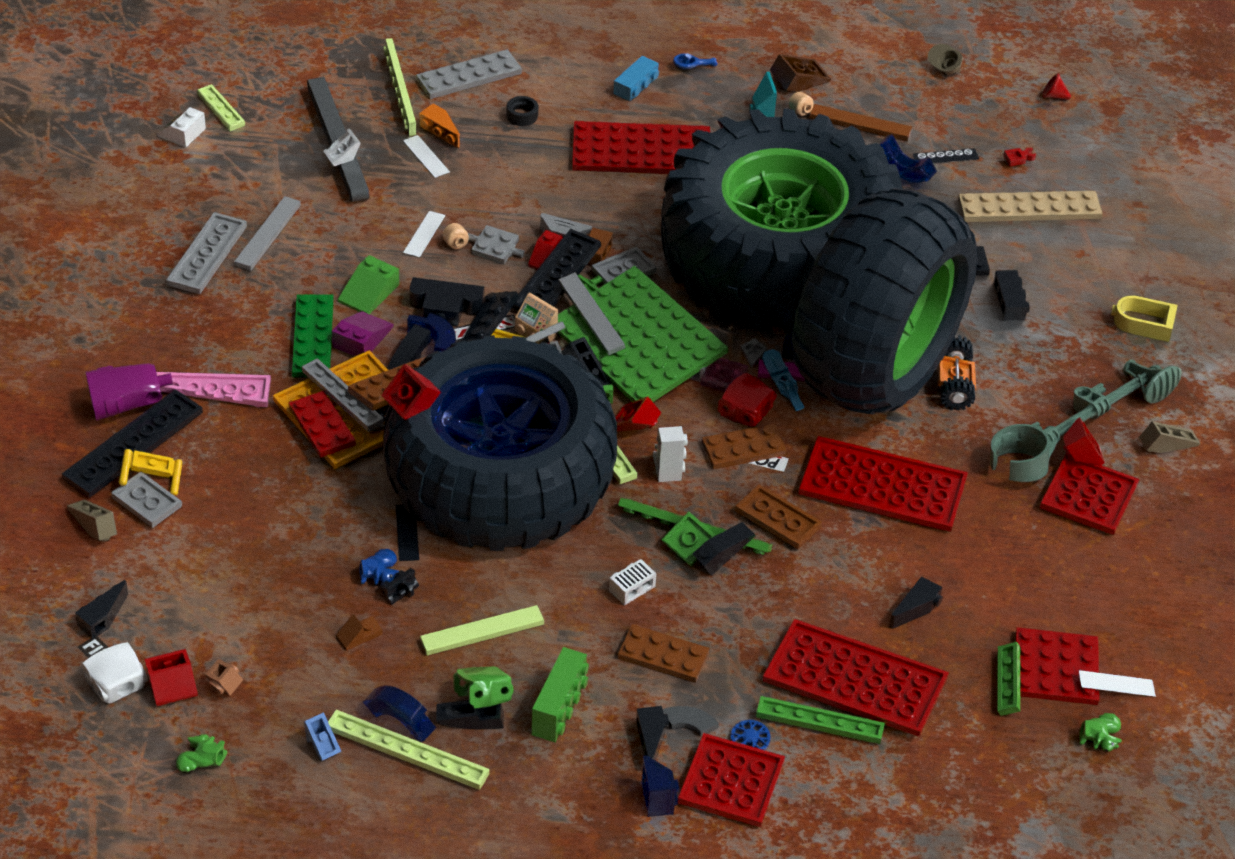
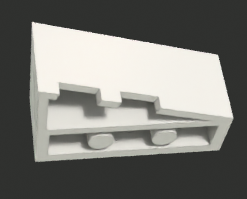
[653,426,688,482]

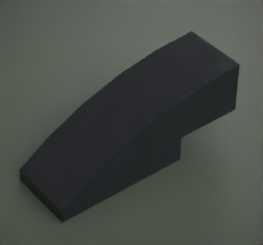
[387,324,431,370]
[436,700,504,730]

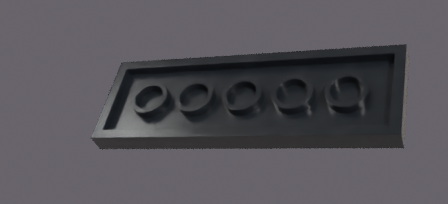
[512,228,601,311]

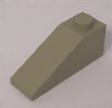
[1139,421,1200,453]
[67,499,117,541]

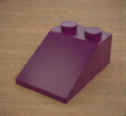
[332,311,394,357]

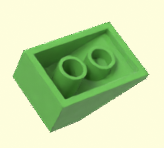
[338,255,399,314]

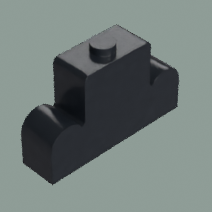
[410,277,485,326]

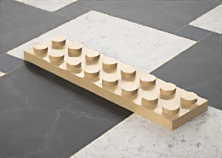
[958,191,1103,222]

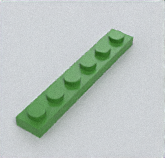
[756,696,885,744]

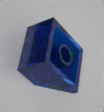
[641,756,679,817]

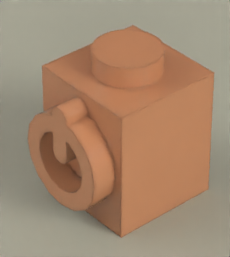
[205,659,243,696]

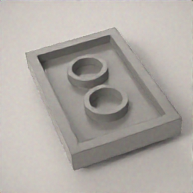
[591,246,657,284]
[111,472,182,528]

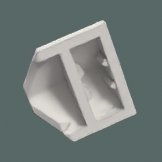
[323,129,361,166]

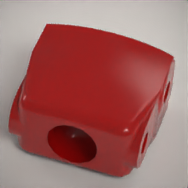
[718,373,777,427]

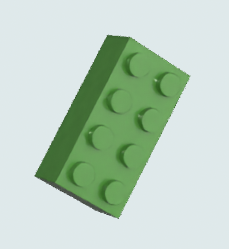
[532,647,589,742]

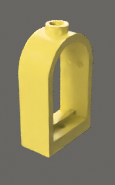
[1111,296,1178,342]

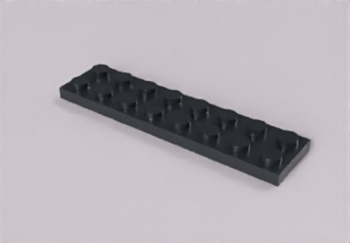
[62,389,203,498]

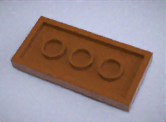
[702,424,787,469]
[735,484,822,549]
[618,624,710,683]

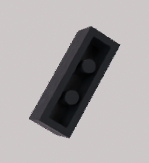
[993,270,1030,321]

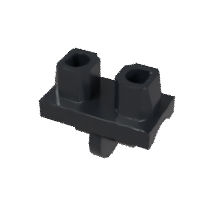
[380,568,419,605]

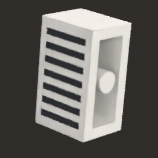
[609,559,656,605]

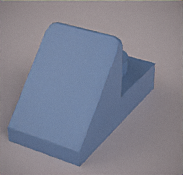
[304,712,341,761]

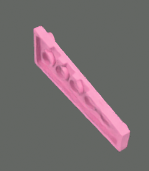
[156,372,271,407]

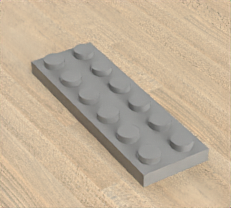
[416,49,522,99]
[166,212,247,294]

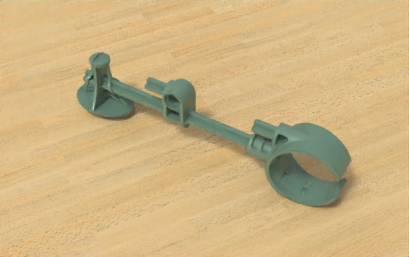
[990,359,1182,482]

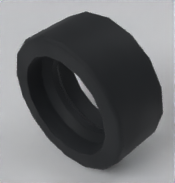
[506,96,539,126]

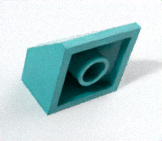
[749,71,777,117]

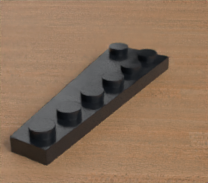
[462,291,520,342]

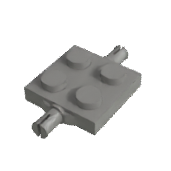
[468,225,525,264]

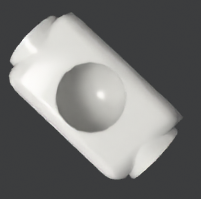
[82,642,148,704]

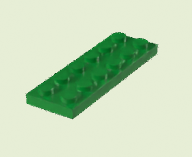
[292,294,334,377]

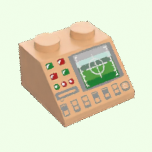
[515,293,558,344]

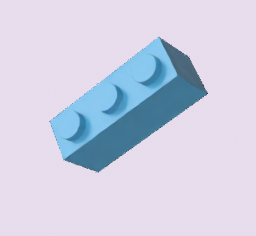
[613,56,659,101]

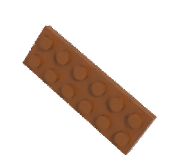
[347,356,427,411]

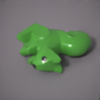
[1079,713,1122,752]
[176,734,227,772]

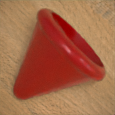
[1042,73,1071,100]

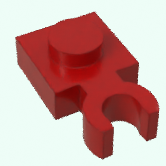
[1003,148,1036,166]

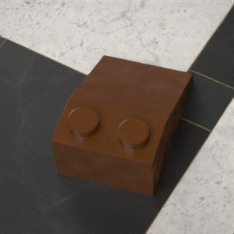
[770,54,831,92]

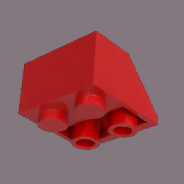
[144,649,198,707]

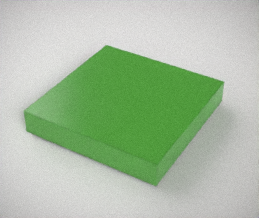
[662,511,716,567]

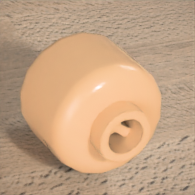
[789,92,814,116]
[443,223,469,250]

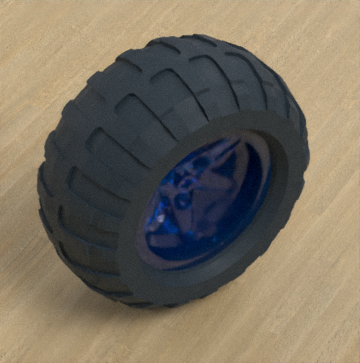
[383,335,617,551]

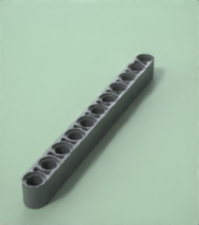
[307,77,369,202]

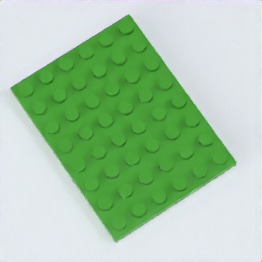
[557,266,729,402]

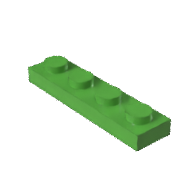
[998,642,1020,716]

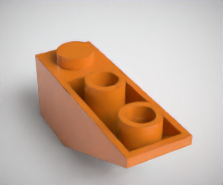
[419,103,460,148]

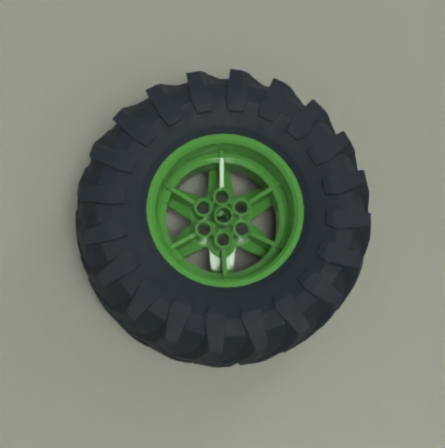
[661,109,903,332]

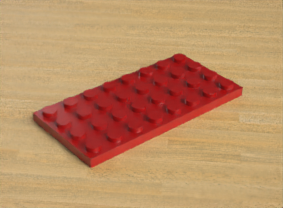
[572,121,710,174]
[799,436,968,532]
[763,619,949,737]

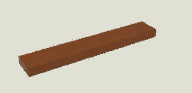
[809,104,912,141]

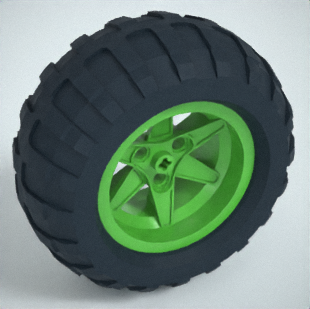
[792,188,978,415]

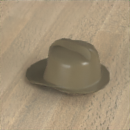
[928,44,963,75]

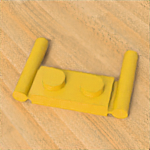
[119,449,182,496]

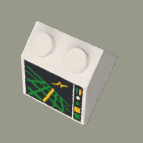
[157,107,206,148]

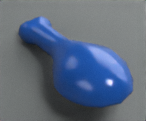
[673,53,718,70]

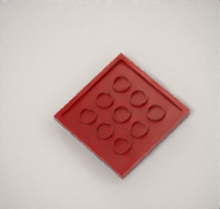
[1040,454,1139,535]
[1015,627,1099,705]
[678,733,785,828]

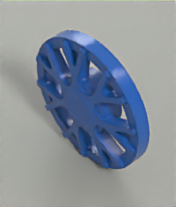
[731,720,771,750]

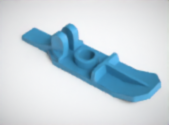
[762,349,804,411]

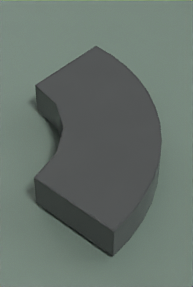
[663,706,719,736]

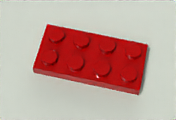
[288,390,356,458]

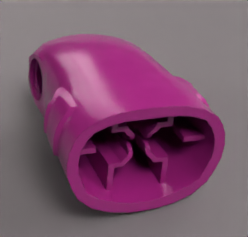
[85,363,173,421]

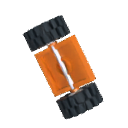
[937,335,976,410]

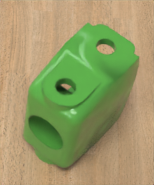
[453,666,514,708]

